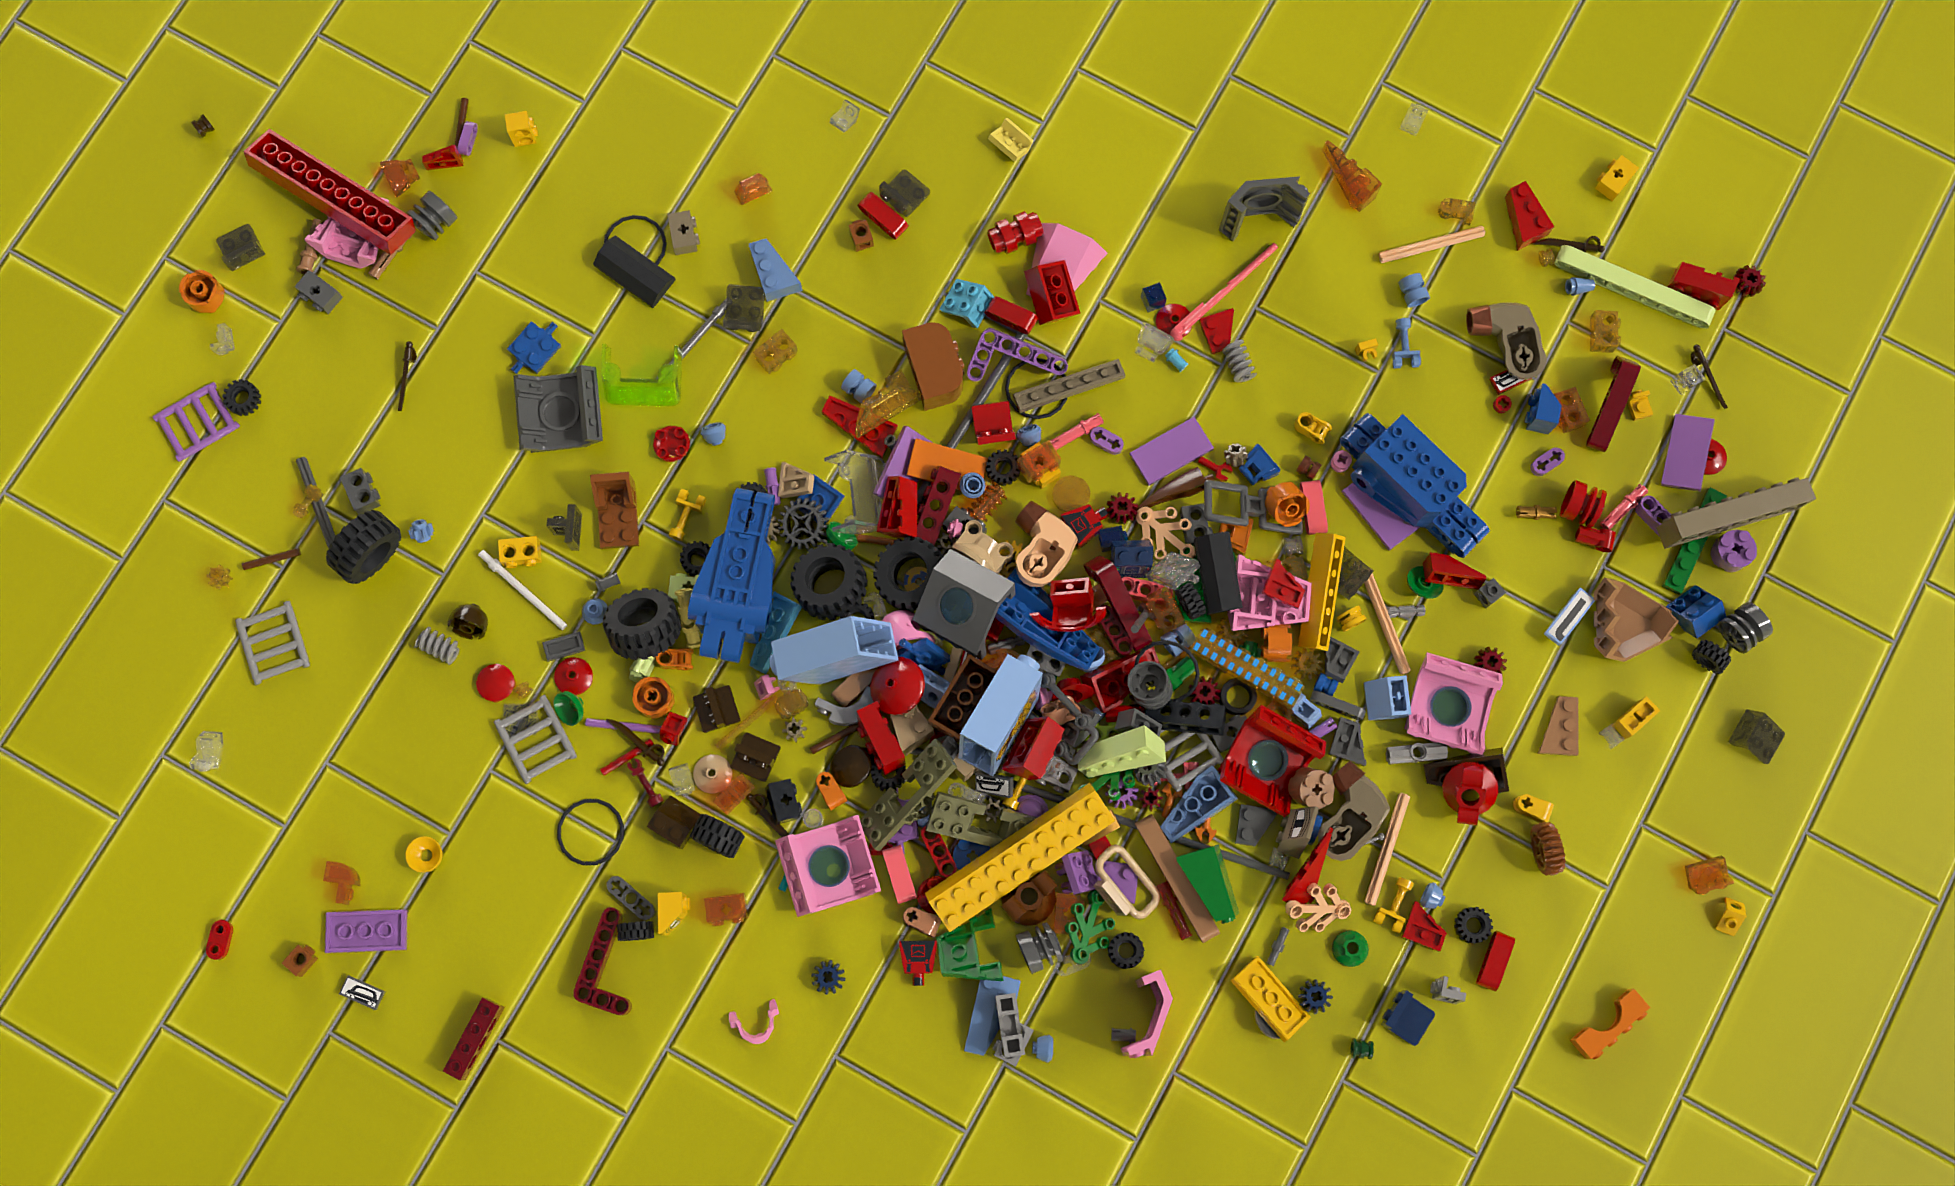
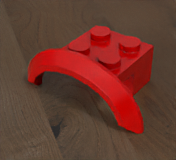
[1029,577,1106,632]

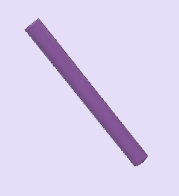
[585,718,661,734]

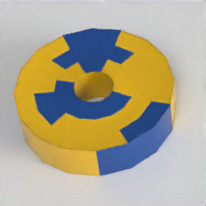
[904,567,927,591]

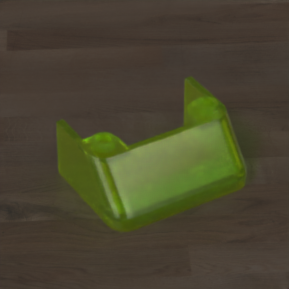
[601,344,682,406]

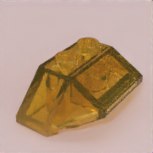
[855,385,921,439]

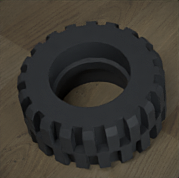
[326,510,401,584]
[873,536,944,613]
[790,543,868,621]
[603,588,681,660]

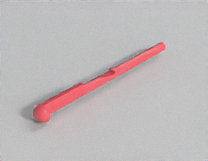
[1170,243,1278,341]

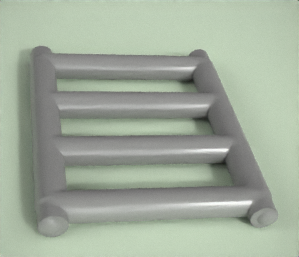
[235,601,310,685]
[494,695,577,784]
[1161,714,1224,792]

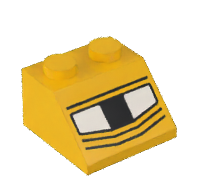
[658,892,690,936]

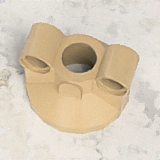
[951,520,1013,574]

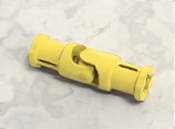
[675,588,701,649]

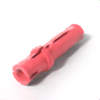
[1049,413,1104,451]
[1600,484,1648,530]

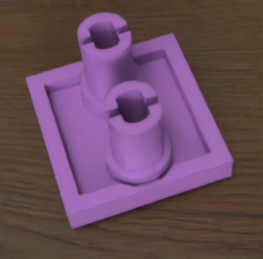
[1055,850,1099,895]

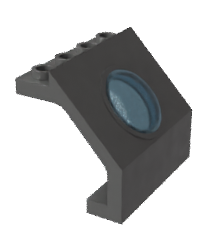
[913,549,1016,660]

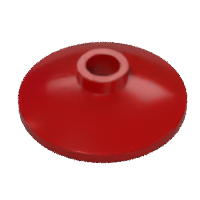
[1156,304,1192,339]
[1704,439,1727,475]
[554,657,593,695]

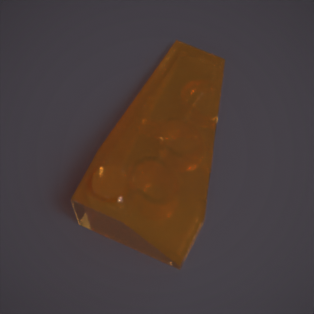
[1322,140,1382,212]

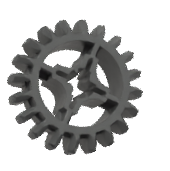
[778,498,829,549]

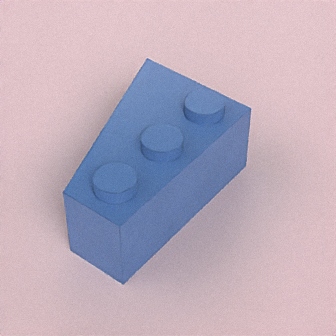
[749,239,802,302]

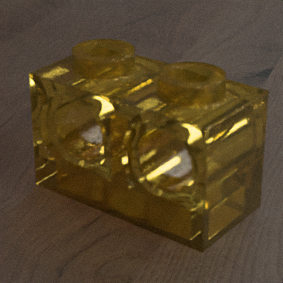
[1590,310,1621,353]
[753,329,798,374]

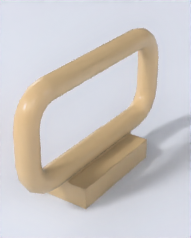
[1093,845,1160,919]

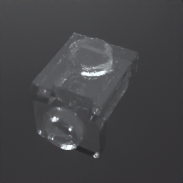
[830,100,860,132]
[669,763,695,796]

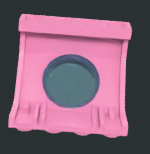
[1404,652,1503,755]
[775,815,881,917]

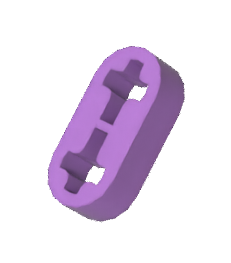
[458,121,478,156]
[1090,427,1124,455]
[1531,448,1565,476]

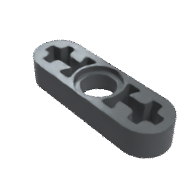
[1310,691,1366,721]
[607,876,656,920]

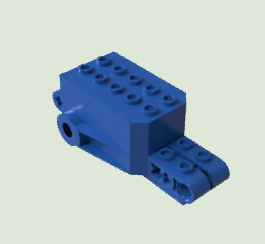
[1339,413,1490,558]
[688,488,776,663]

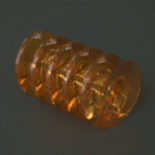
[966,481,1008,522]

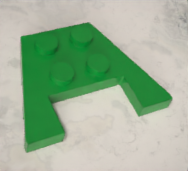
[936,908,1004,981]

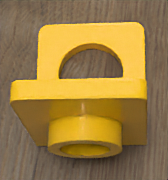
[1716,897,1747,936]

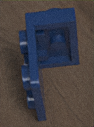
[1381,990,1435,1046]

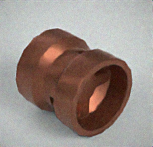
[1296,455,1322,481]

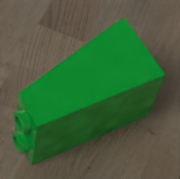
[1176,844,1239,924]

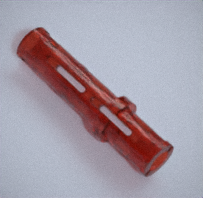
[1156,881,1192,941]

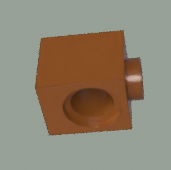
[849,220,874,252]
[282,944,318,977]

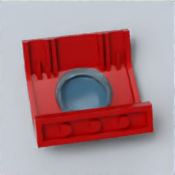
[1218,705,1326,817]

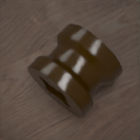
[191,114,215,138]

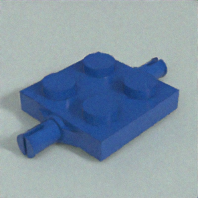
[507,321,561,374]
[897,638,950,675]

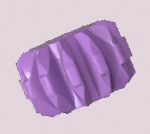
[1105,775,1139,809]

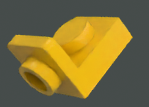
[1627,390,1653,421]

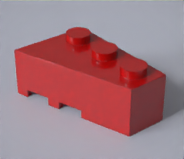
[1668,262,1740,310]

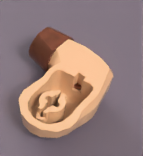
[1015,501,1078,587]

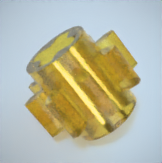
[206,564,233,590]

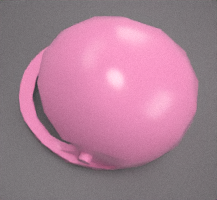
[882,610,935,650]

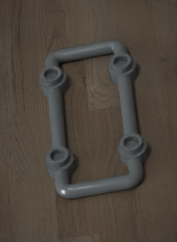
[1028,668,1099,765]

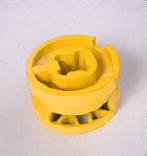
[1336,606,1367,632]

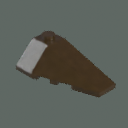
[1423,748,1509,793]

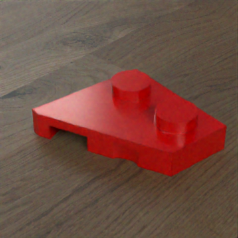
[1262,559,1305,609]
[1402,901,1447,952]

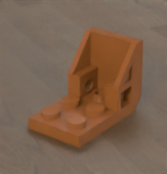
[590,472,639,549]

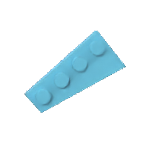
[749,592,802,674]

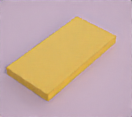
[1230,956,1311,1043]

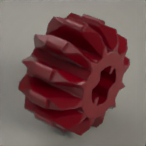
[1732,265,1766,297]
[1106,492,1138,525]
[1473,647,1507,674]
[1188,676,1221,705]

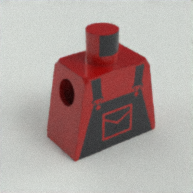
[1060,504,1109,549]
[899,941,937,986]

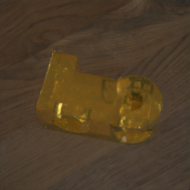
[1438,198,1476,226]

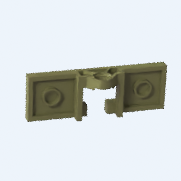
[860,739,957,851]
[925,792,1038,847]

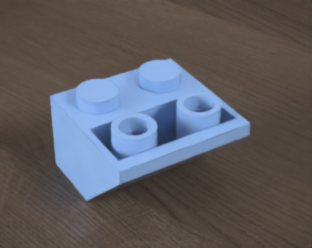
[1364,676,1411,721]

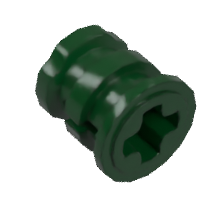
[1350,1038,1374,1060]

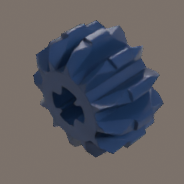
[811,960,846,995]
[1298,979,1333,1014]

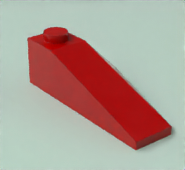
[1080,646,1160,713]
[1282,827,1333,904]

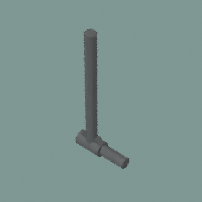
[1131,601,1174,633]

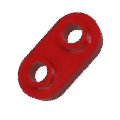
[206,920,233,960]

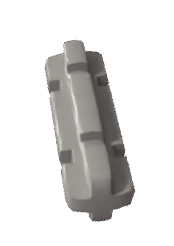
[1387,605,1425,618]
[988,635,1025,655]

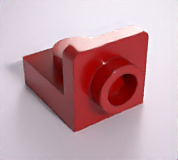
[660,711,688,746]

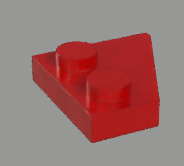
[422,145,463,170]
[1199,308,1234,354]

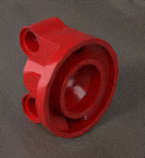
[1442,762,1498,826]

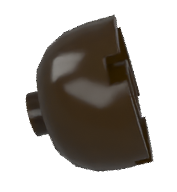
[447,604,488,640]

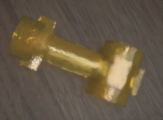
[293,484,323,518]
[1088,627,1118,663]

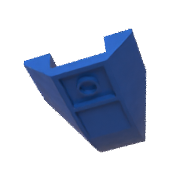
[995,568,1100,670]

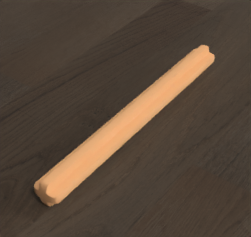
[1379,226,1485,263]
[1360,566,1411,675]
[1364,793,1410,906]

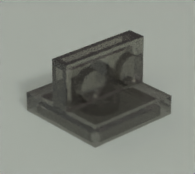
[546,504,582,551]

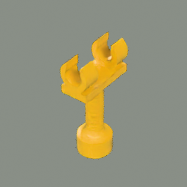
[668,488,706,541]
[1002,777,1027,811]
[1373,877,1414,933]

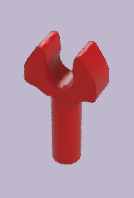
[1198,456,1233,482]

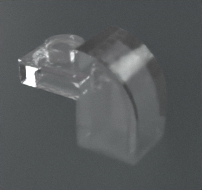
[189,731,223,772]

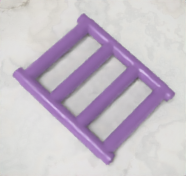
[153,382,240,462]

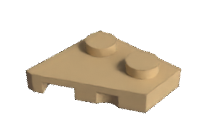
[778,462,814,498]

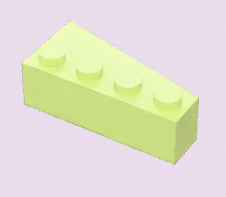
[1077,725,1166,777]

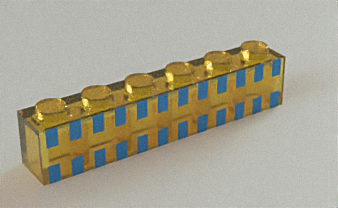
[1190,628,1305,709]

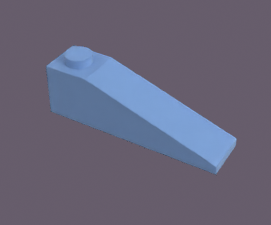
[1160,765,1238,843]
[964,976,1021,1056]

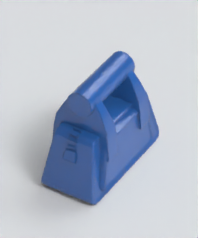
[1239,444,1280,486]

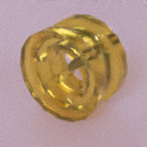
[1539,249,1554,267]
[513,682,533,700]

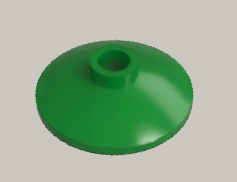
[1407,566,1444,599]

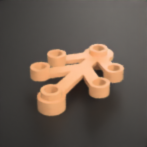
[1136,507,1196,560]
[1285,883,1351,932]

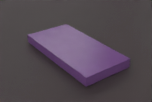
[1661,414,1715,492]
[1129,417,1214,486]
[873,426,933,499]
[1342,479,1420,550]
[325,909,407,953]

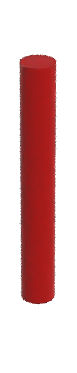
[600,738,654,776]

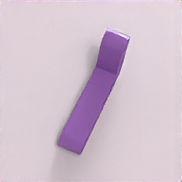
[967,328,1068,381]

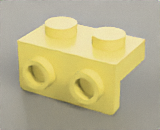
[988,118,1033,162]

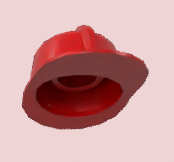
[1052,677,1095,702]

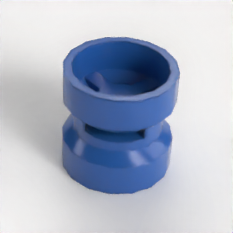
[1313,673,1339,696]

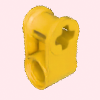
[1294,412,1333,445]
[1513,794,1554,823]

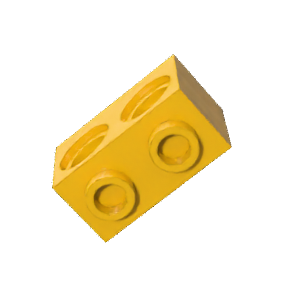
[505,111,538,147]
[498,536,542,568]
[1612,696,1660,739]

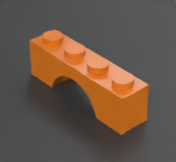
[1570,989,1651,1060]

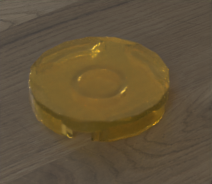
[1052,475,1090,512]

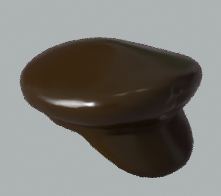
[830,745,875,788]

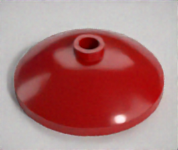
[870,657,925,715]

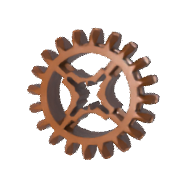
[1530,822,1566,876]

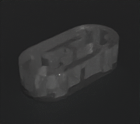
[1054,952,1091,977]

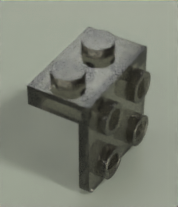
[879,169,930,218]
[216,224,265,271]
[723,284,764,332]
[1337,546,1374,600]
[1728,709,1785,764]

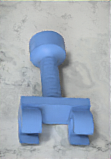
[1392,318,1421,368]

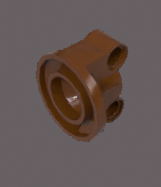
[1001,870,1058,926]

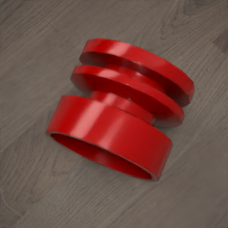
[1559,480,1607,528]

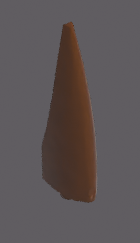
[1135,467,1215,511]

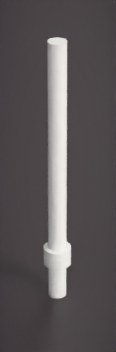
[478,550,567,630]

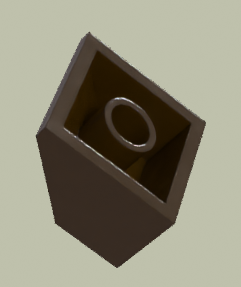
[646,796,701,850]

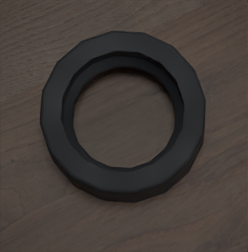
[1219,678,1257,716]

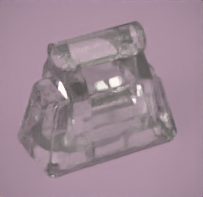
[1135,322,1174,363]

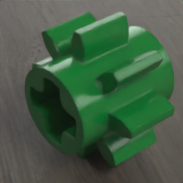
[1238,641,1262,663]

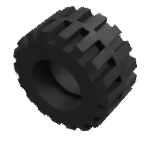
[690,814,745,858]

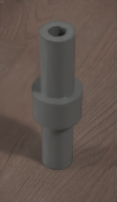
[1266,927,1289,966]

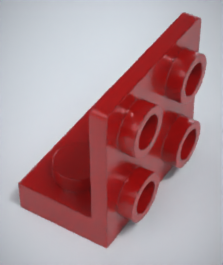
[971,401,1016,445]

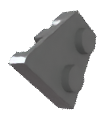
[1324,637,1359,684]
[1328,717,1366,767]
[1235,804,1278,847]

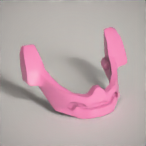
[729,999,779,1044]

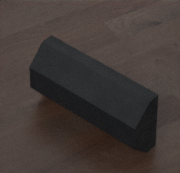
[593,235,676,308]
[1194,532,1243,615]

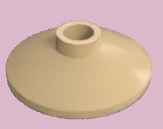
[693,755,732,794]

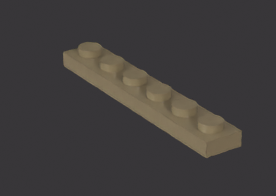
[1013,359,1125,413]

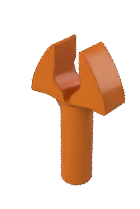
[1161,783,1183,818]
[1195,818,1217,843]

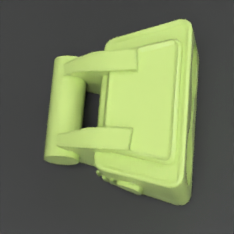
[629,656,657,683]

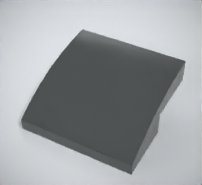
[1060,701,1101,748]

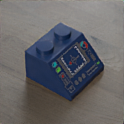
[1111,540,1153,578]

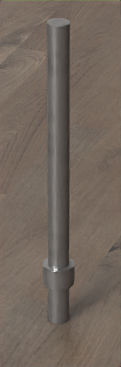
[655,297,733,384]

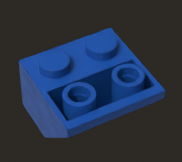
[1525,383,1562,434]
[1666,585,1726,639]

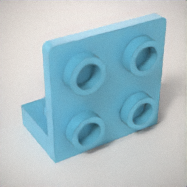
[940,279,994,328]

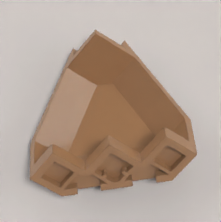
[1594,577,1679,662]

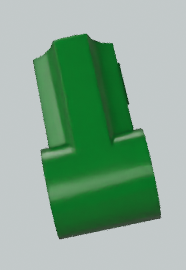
[1166,656,1195,692]

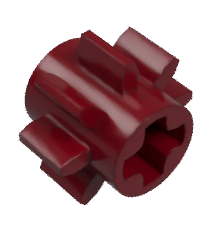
[1138,786,1163,812]

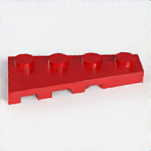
[822,395,898,459]

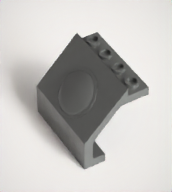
[1219,176,1310,241]
[513,365,603,453]

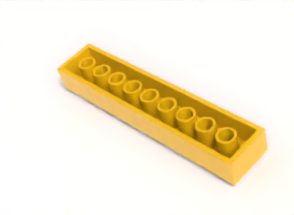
[925,783,1115,932]

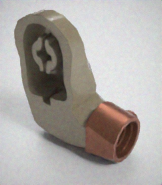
[1466,303,1547,380]
[1318,761,1390,861]

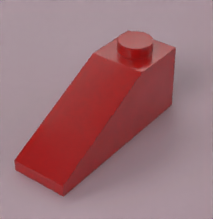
[1423,552,1487,590]

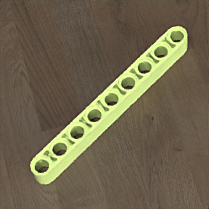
[1554,245,1716,329]

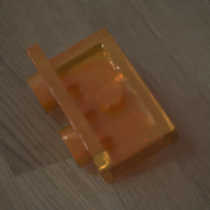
[1685,855,1734,894]

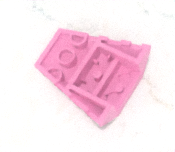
[305,197,389,269]
[1026,223,1107,297]
[1227,554,1312,631]

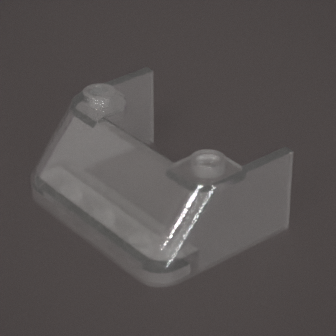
[824,450,885,535]

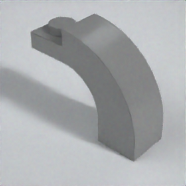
[815,686,874,726]

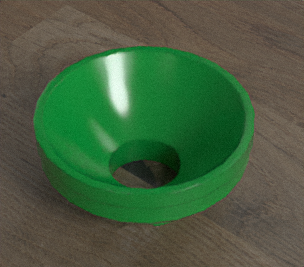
[826,521,858,550]
[553,691,584,726]
[1332,930,1369,967]

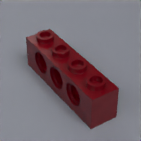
[917,466,961,546]
[443,997,505,1081]

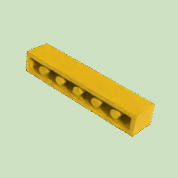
[1298,533,1346,651]

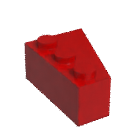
[1505,181,1555,251]
[876,476,917,538]
[856,701,906,775]

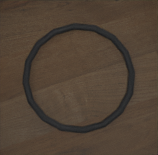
[603,215,667,265]
[1005,358,1068,419]
[1134,640,1200,701]
[557,799,624,865]

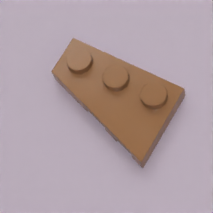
[1538,696,1578,756]

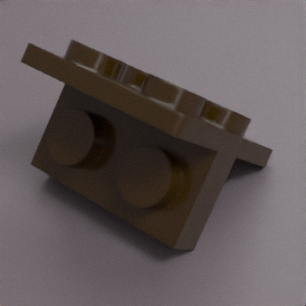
[693,685,741,733]
[730,732,781,782]

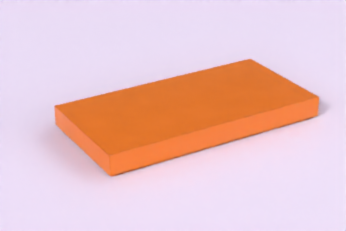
[906,438,988,490]

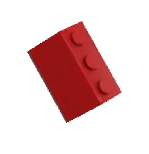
[1024,260,1081,325]
[1001,716,1065,780]

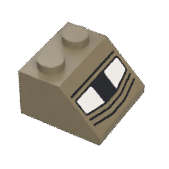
[1276,806,1319,859]

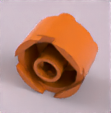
[179,270,225,313]
[1265,482,1310,527]
[1260,624,1292,663]
[632,677,675,719]

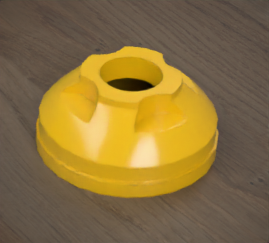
[406,836,443,873]

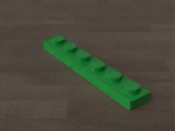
[1662,487,1727,595]

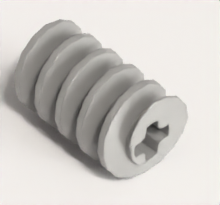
[1223,340,1257,382]
[415,627,459,665]

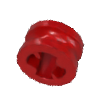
[1493,395,1512,414]

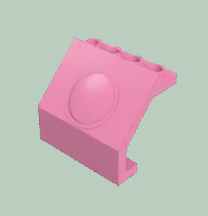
[1121,970,1173,1058]

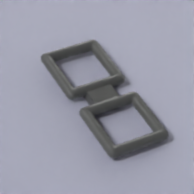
[1204,480,1303,535]

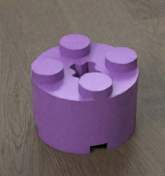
[1711,530,1757,572]

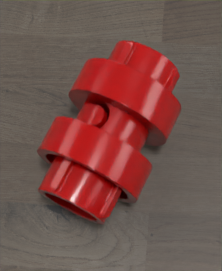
[987,211,1044,254]

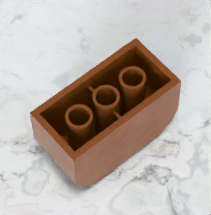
[902,322,964,411]
[928,654,997,743]

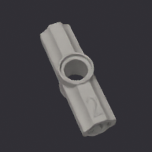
[1386,742,1448,765]

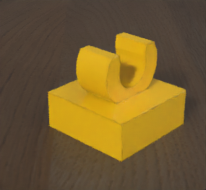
[1355,338,1378,362]

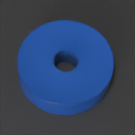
[1308,814,1323,846]

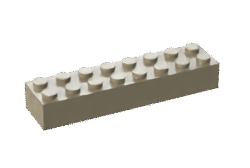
[1656,477,1816,549]

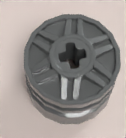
[406,191,457,241]
[1718,602,1773,654]
[1128,661,1173,710]
[1015,922,1063,974]

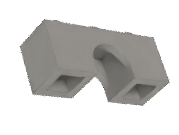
[995,993,1025,1058]

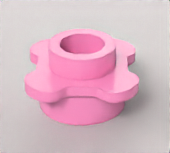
[947,519,963,539]

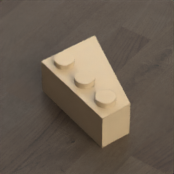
[890,706,935,756]

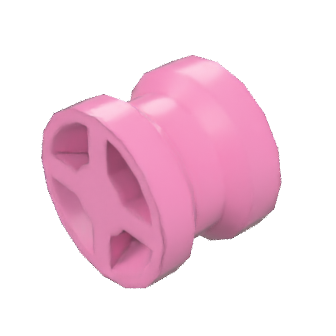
[1330,450,1352,473]

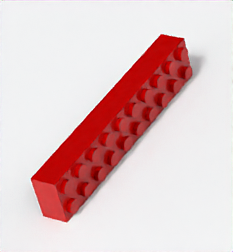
[243,129,416,255]

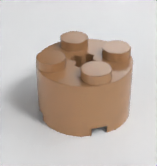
[1288,767,1335,809]

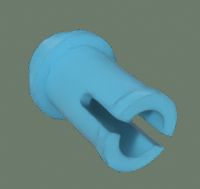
[1165,348,1188,372]

